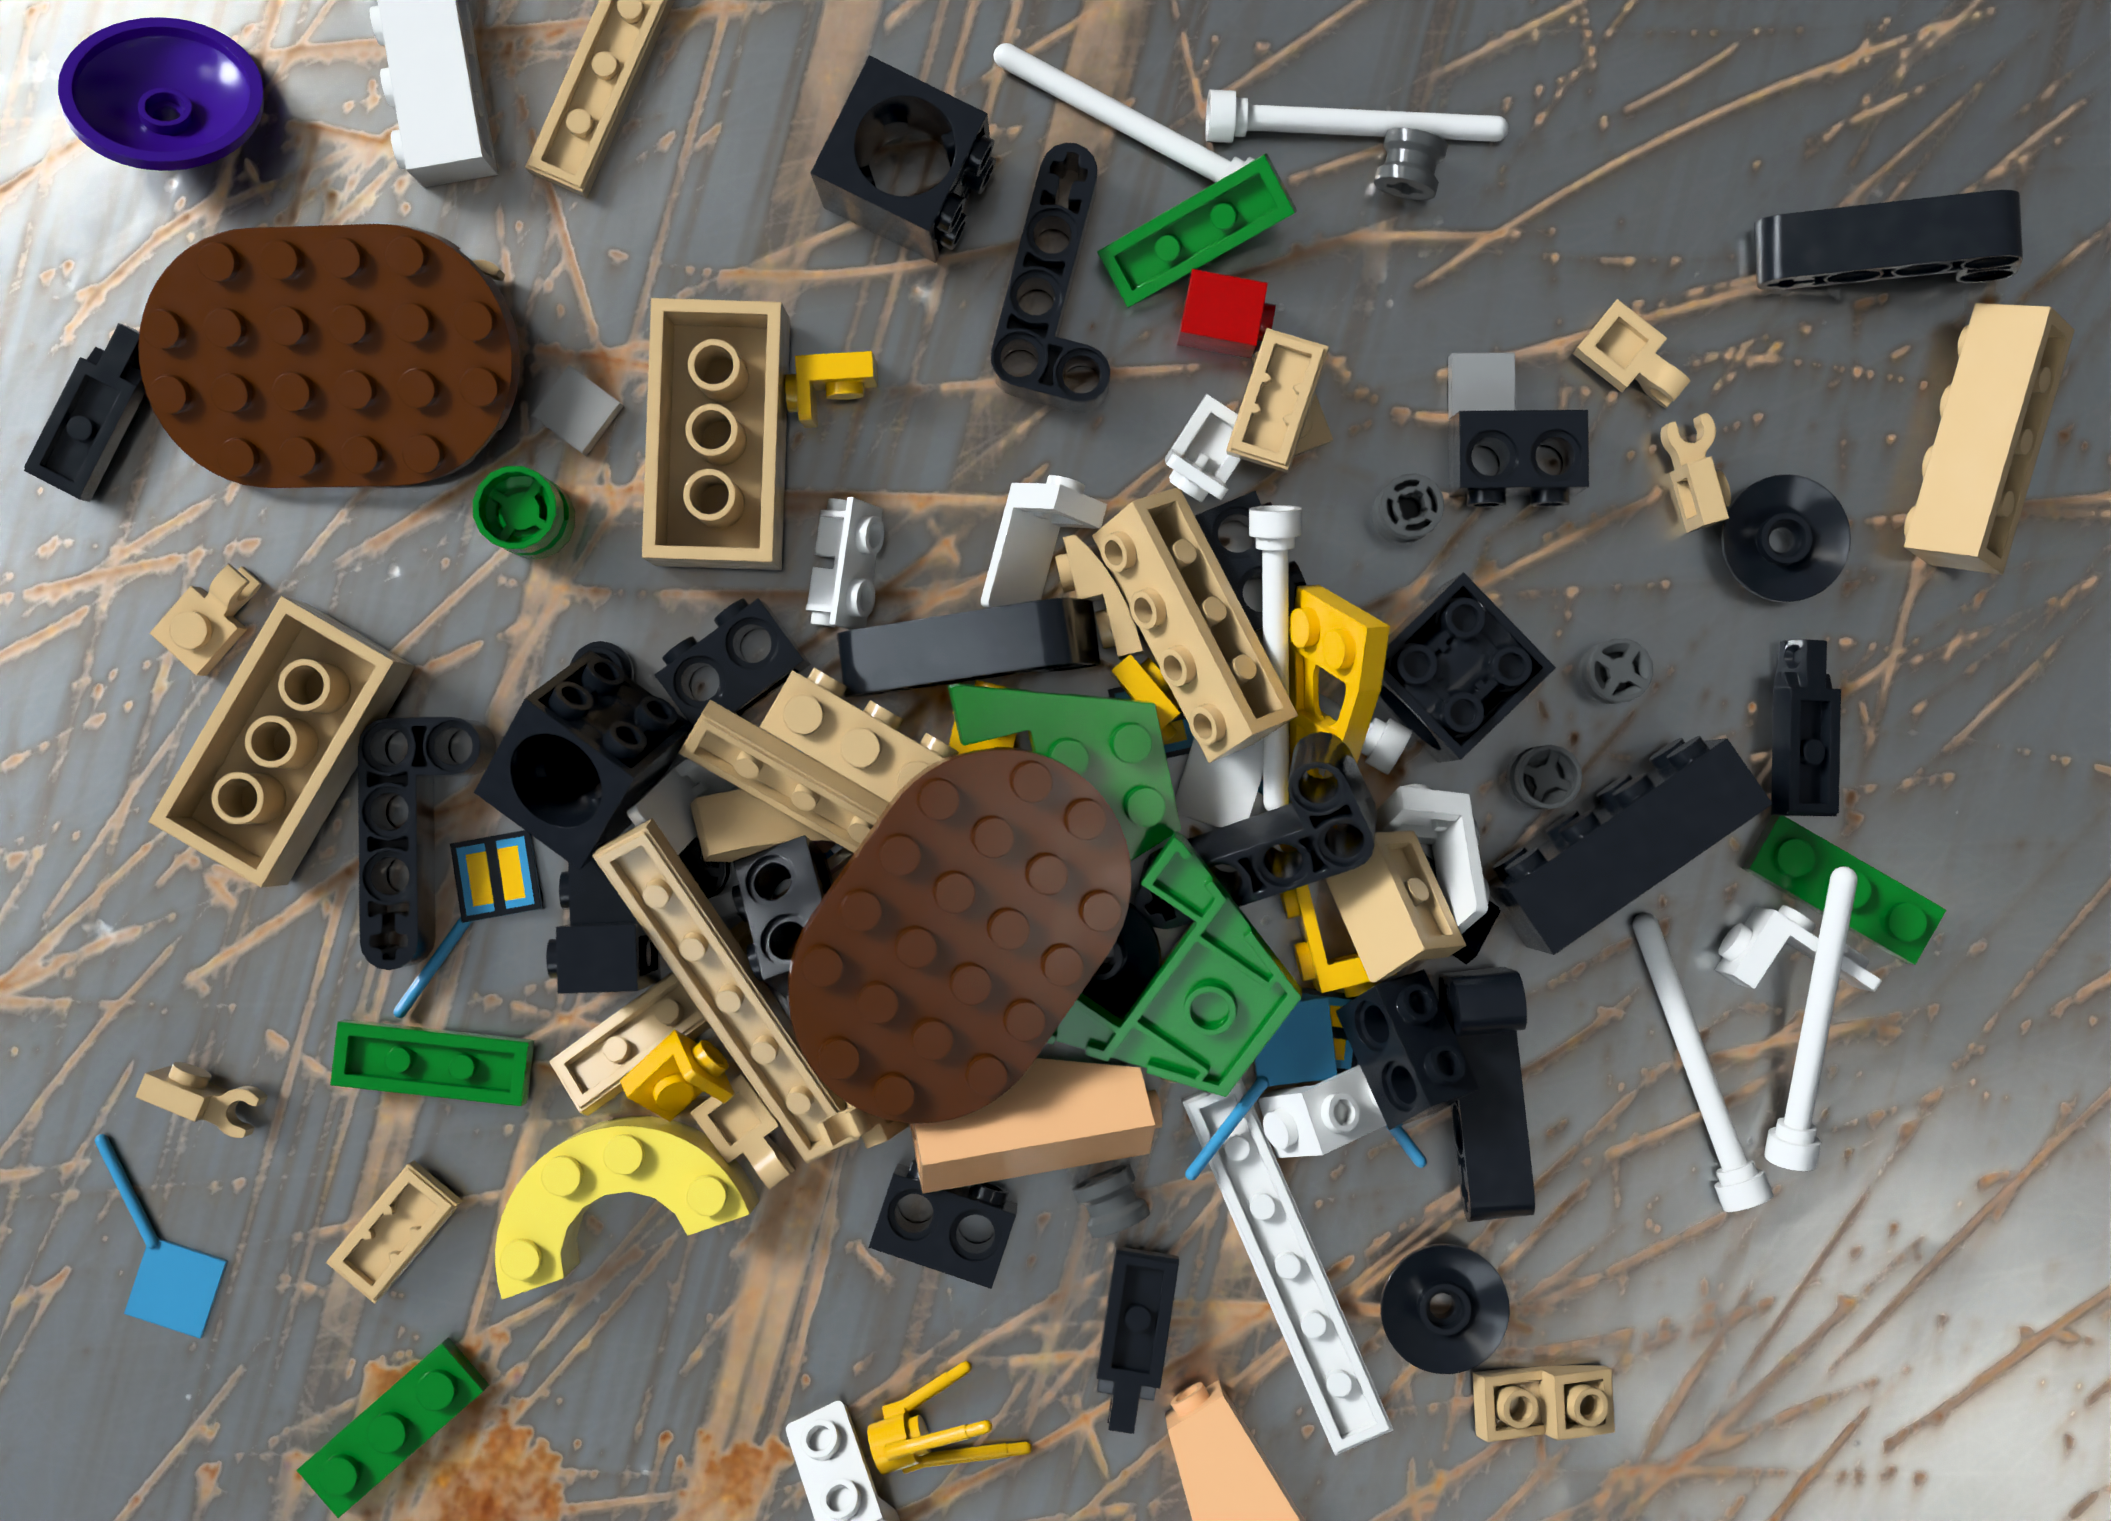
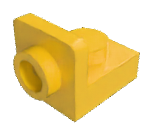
[785,351,878,428]
[620,1030,735,1122]

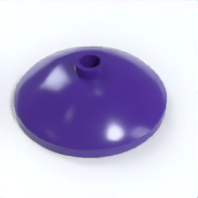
[58,17,264,171]

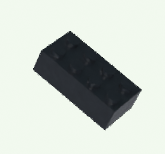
[1488,736,1773,955]

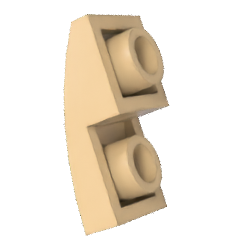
[1055,534,1144,660]
[690,789,836,862]
[1473,1365,1615,1442]

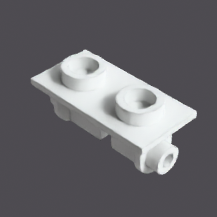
[806,497,884,630]

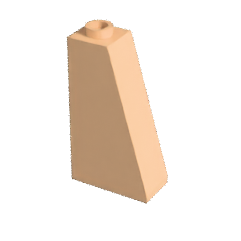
[909,1058,1163,1194]
[1165,1380,1305,1521]

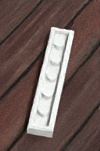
[1181,1078,1393,1456]

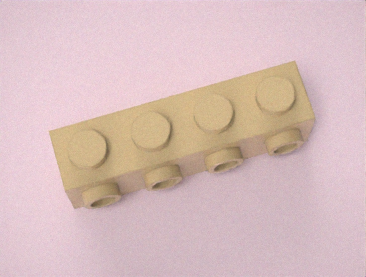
[1904,303,2075,575]
[1092,487,1298,763]
[759,668,959,803]

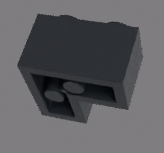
[546,858,661,994]

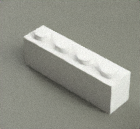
[370,0,498,188]

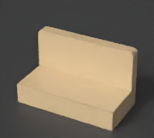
[1325,831,1466,983]

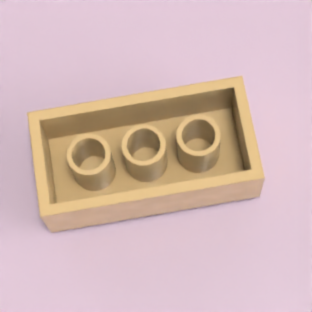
[642,298,790,570]
[148,596,416,888]

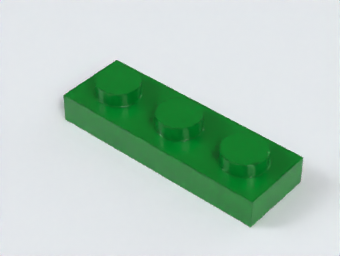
[1097,153,1297,308]
[1742,815,1946,965]
[330,1019,534,1106]
[297,1337,489,1518]

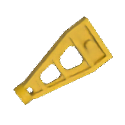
[1279,584,1390,852]

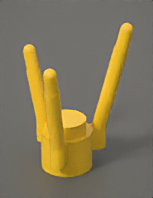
[867,1361,1032,1475]

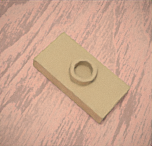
[1226,328,1329,473]
[325,1160,463,1304]

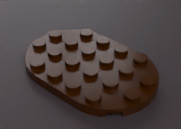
[138,224,520,488]
[788,747,1132,1123]

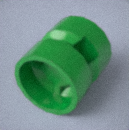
[472,466,575,559]

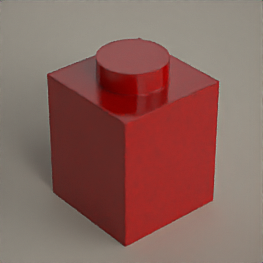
[1177,269,1276,359]

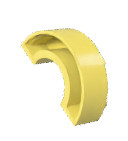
[495,1116,759,1300]

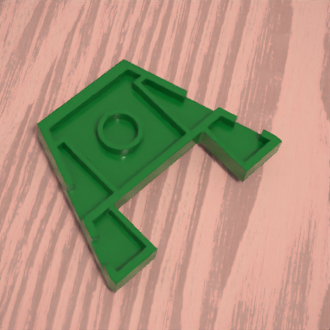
[948,683,1182,862]
[1047,831,1302,1097]

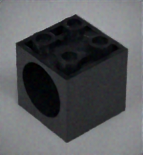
[810,55,996,263]
[1378,572,1556,763]
[474,650,694,870]

